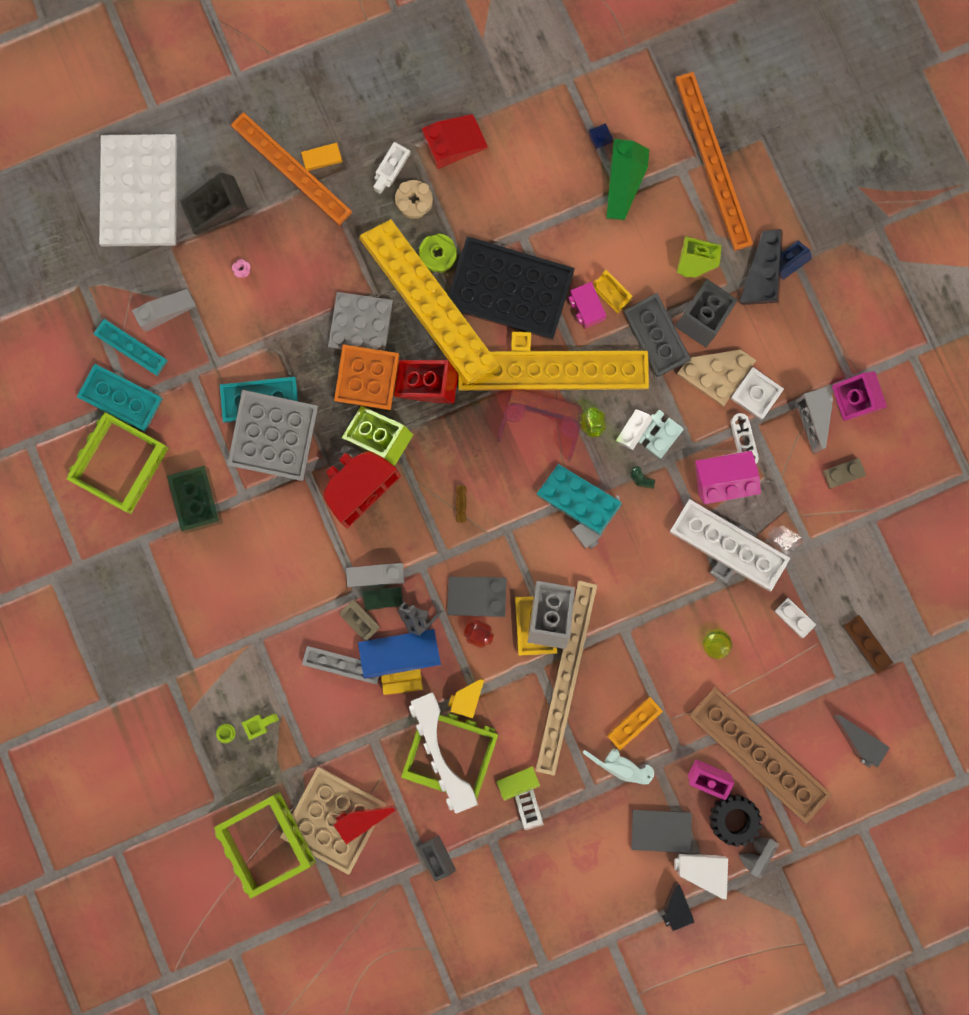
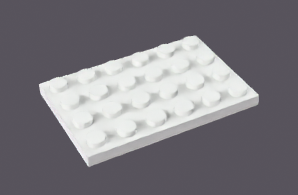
[99,134,177,246]

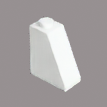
[674,853,728,899]

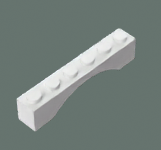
[409,692,478,814]

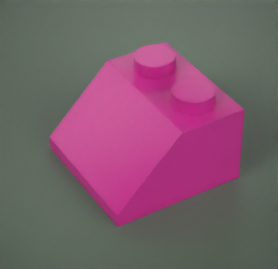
[832,371,887,421]

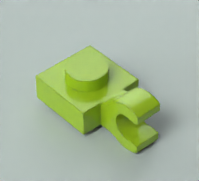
[242,713,279,740]

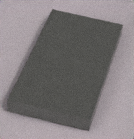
[623,293,691,378]

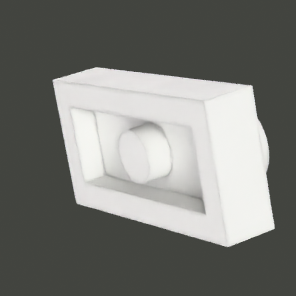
[616,409,653,450]
[774,598,816,639]

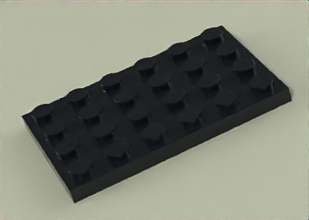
[448,236,575,340]

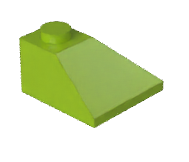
[677,236,722,278]

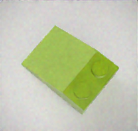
[342,406,413,467]

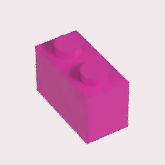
[568,282,606,329]
[688,759,734,800]

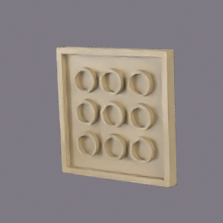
[280,766,387,875]

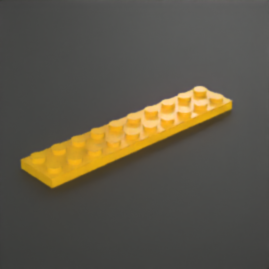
[359,220,499,385]
[459,351,649,391]

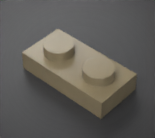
[822,458,866,489]

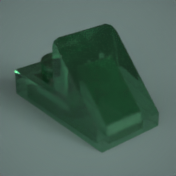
[363,587,403,611]

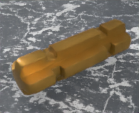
[456,485,467,523]

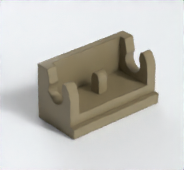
[339,599,381,641]

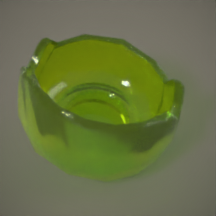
[703,628,732,660]

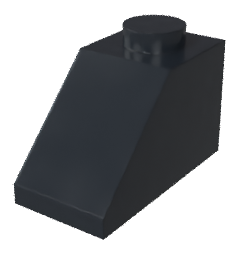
[662,882,695,931]

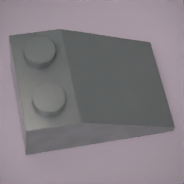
[675,279,737,348]
[447,577,507,617]

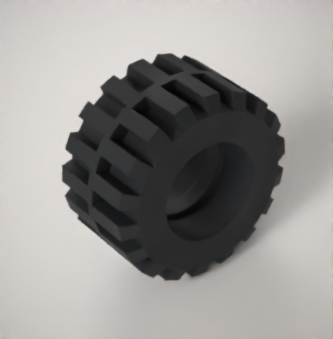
[709,794,762,847]

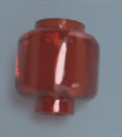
[464,620,494,648]

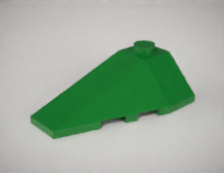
[606,139,650,221]

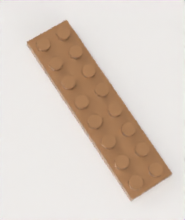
[689,687,832,824]

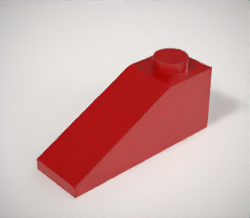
[333,805,397,845]

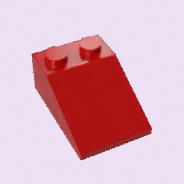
[422,114,488,170]
[394,360,458,404]

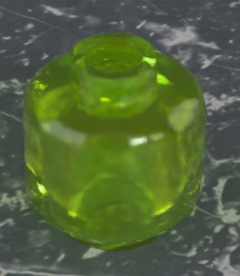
[581,407,606,437]

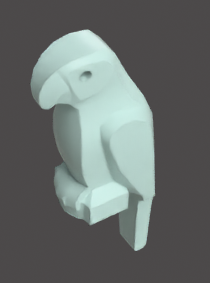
[583,748,654,785]

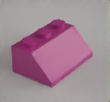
[695,451,761,504]

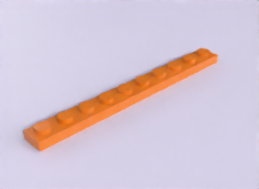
[675,72,753,252]

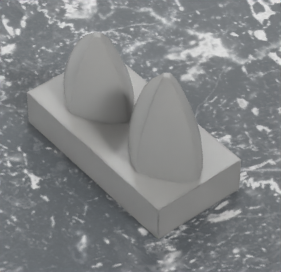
[739,837,780,879]

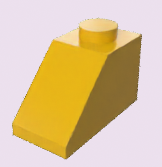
[448,679,484,718]

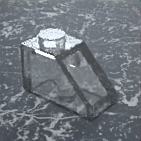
[765,525,803,555]

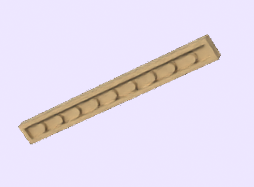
[535,581,597,776]

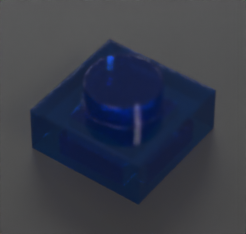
[588,123,613,149]

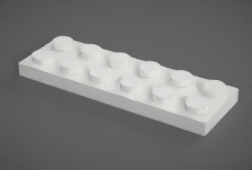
[669,499,790,592]

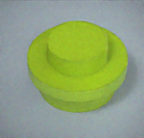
[216,724,236,743]

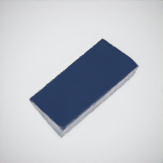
[780,240,812,280]

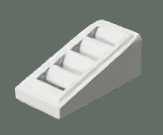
[515,789,544,830]

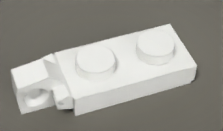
[373,142,411,194]

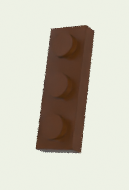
[842,615,893,674]

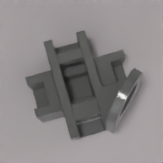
[398,602,443,635]

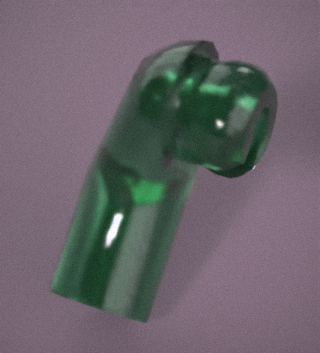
[630,466,655,489]

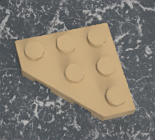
[677,350,756,407]

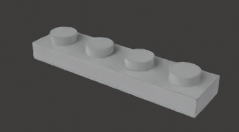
[302,646,380,685]

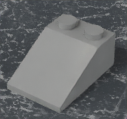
[796,387,833,454]
[527,581,575,649]

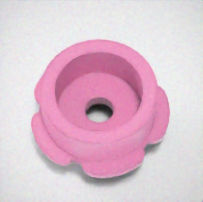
[232,259,251,278]

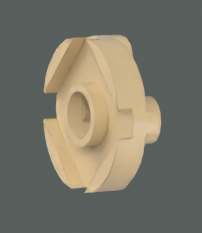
[395,180,433,219]

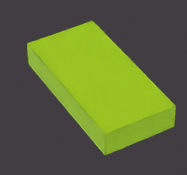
[496,767,540,801]

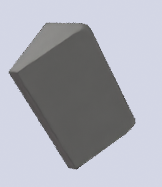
[418,835,456,881]

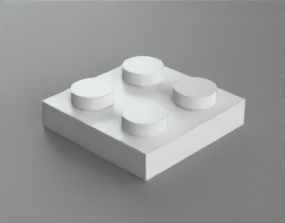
[730,367,784,420]

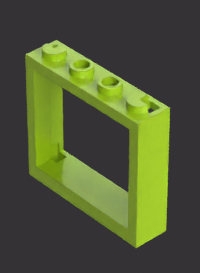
[66,412,169,514]
[401,713,498,799]
[214,792,316,899]

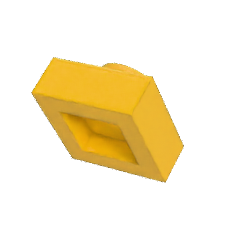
[511,332,531,351]

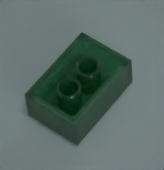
[167,465,223,533]

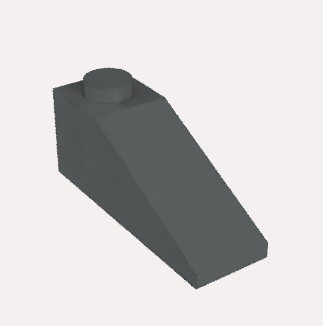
[833,714,890,768]

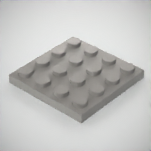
[228,390,319,481]

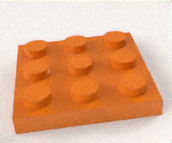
[334,345,400,410]

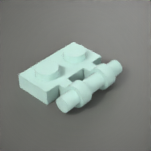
[638,410,684,459]

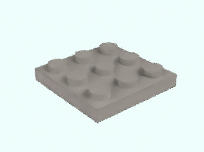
[328,292,393,351]

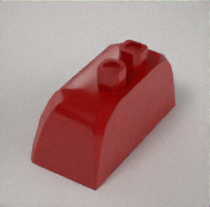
[323,451,401,529]

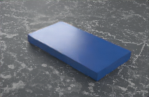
[358,629,441,679]

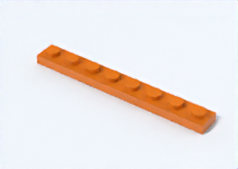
[231,112,352,226]

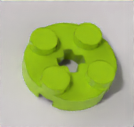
[419,234,457,273]

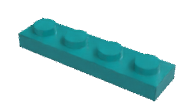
[94,319,168,376]

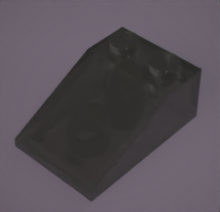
[180,172,248,235]

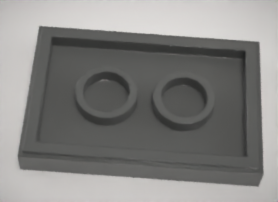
[631,809,692,853]

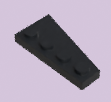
[740,229,783,305]

